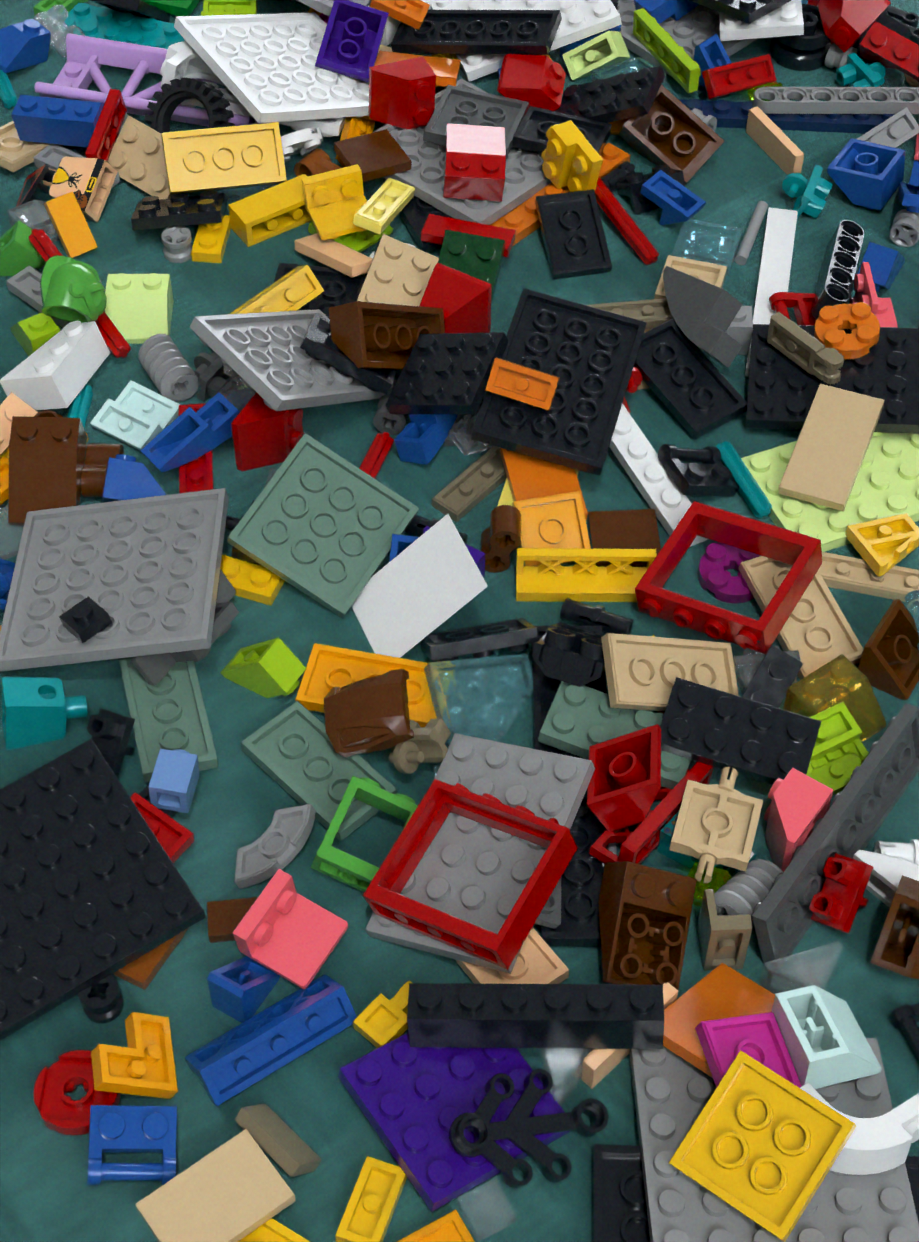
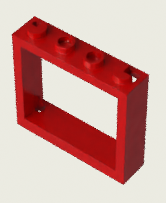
[635,501,822,654]
[362,779,578,970]

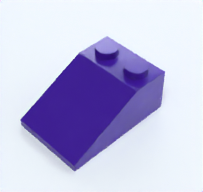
[315,0,389,83]

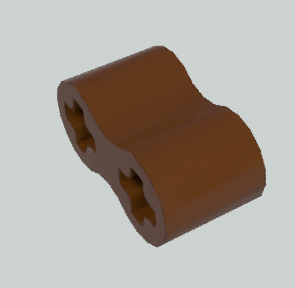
[81,443,124,498]
[480,505,521,573]

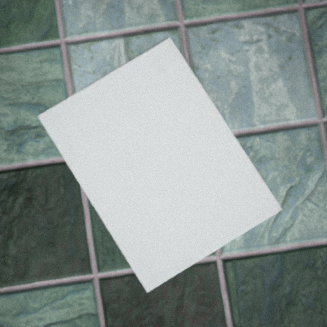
[352,514,488,658]

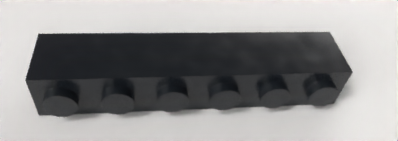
[407,983,664,1049]

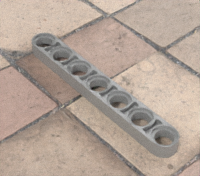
[753,87,919,114]

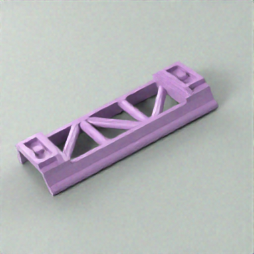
[35,33,262,127]

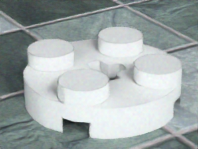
[281,128,323,162]

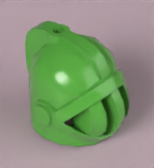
[40,255,107,323]

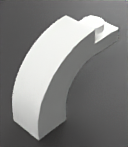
[160,41,226,87]
[800,1082,919,1175]

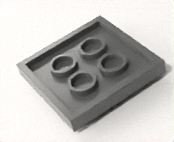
[423,85,529,159]

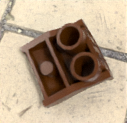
[324,669,414,758]

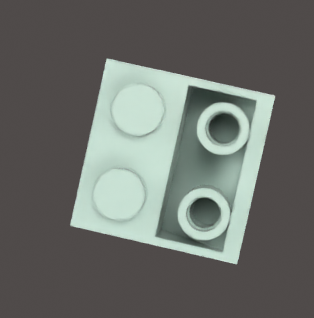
[772,985,882,1089]

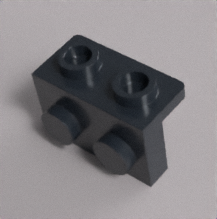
[616,165,685,214]

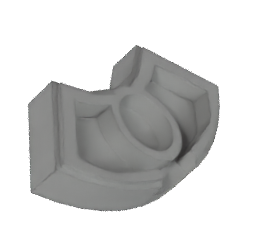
[234,804,316,889]

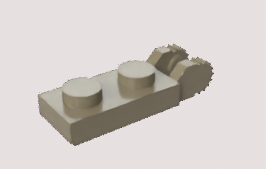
[767,312,844,385]

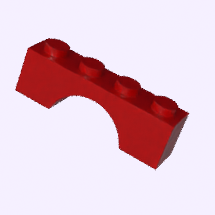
[859,21,919,82]

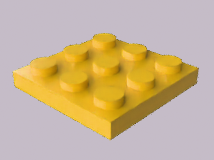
[669,1050,856,1242]

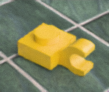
[353,980,412,1048]

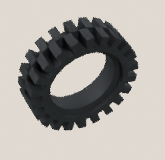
[144,78,235,133]

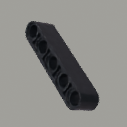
[811,220,864,320]

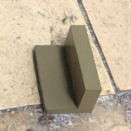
[697,889,752,971]

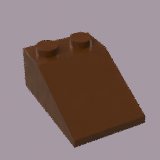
[619,84,724,184]
[8,416,87,526]

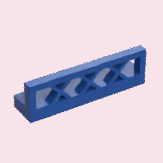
[184,974,357,1107]

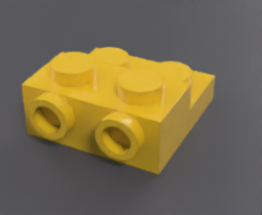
[541,120,603,192]

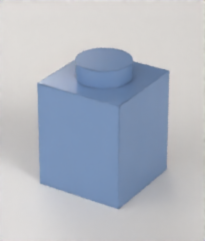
[148,748,199,813]

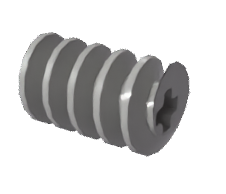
[138,334,199,403]
[714,859,783,928]

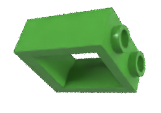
[310,776,418,892]

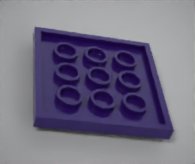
[338,1032,570,1212]

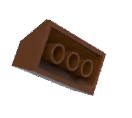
[329,301,445,370]

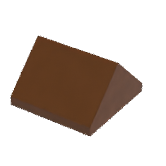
[855,599,919,700]

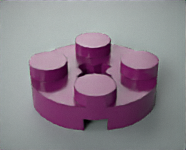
[698,543,761,604]

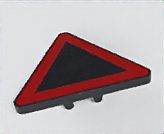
[12,164,50,220]

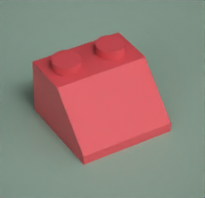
[764,767,833,872]

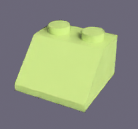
[105,273,174,344]

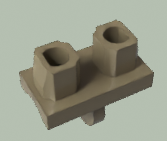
[389,719,451,774]

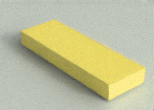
[353,178,415,235]

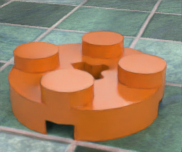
[814,302,880,359]

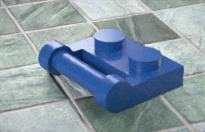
[87,1105,177,1185]

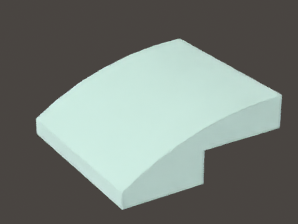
[90,380,181,450]

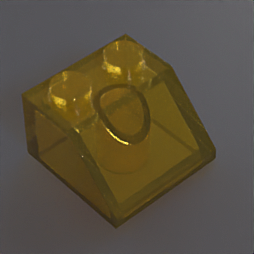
[783,654,887,742]

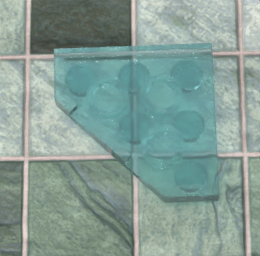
[424,654,533,748]

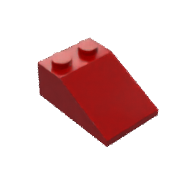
[443,123,506,202]

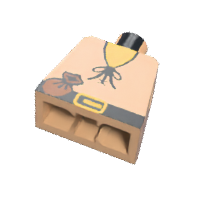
[42,156,118,223]

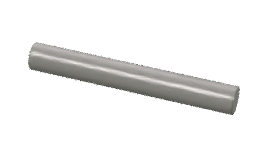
[735,201,768,265]

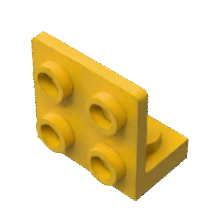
[301,164,367,240]

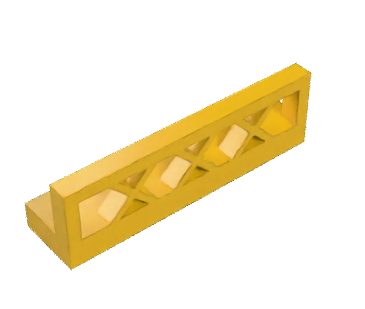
[229,265,324,314]
[516,548,657,602]

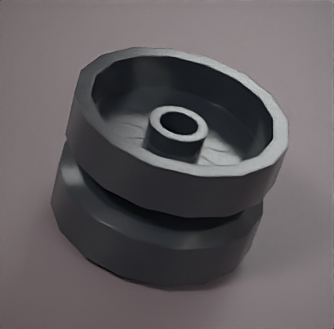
[770,4,831,71]

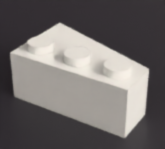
[0,321,110,410]

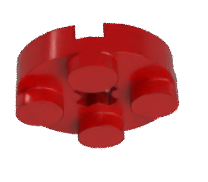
[33,1050,121,1136]

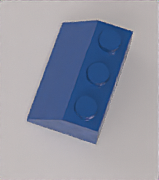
[11,95,105,147]

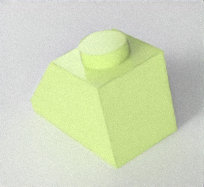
[562,30,630,81]

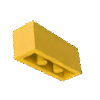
[228,174,312,247]

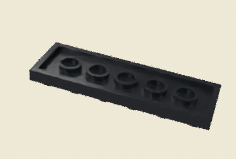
[391,10,562,55]

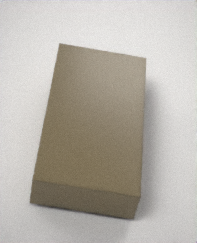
[235,1103,322,1177]

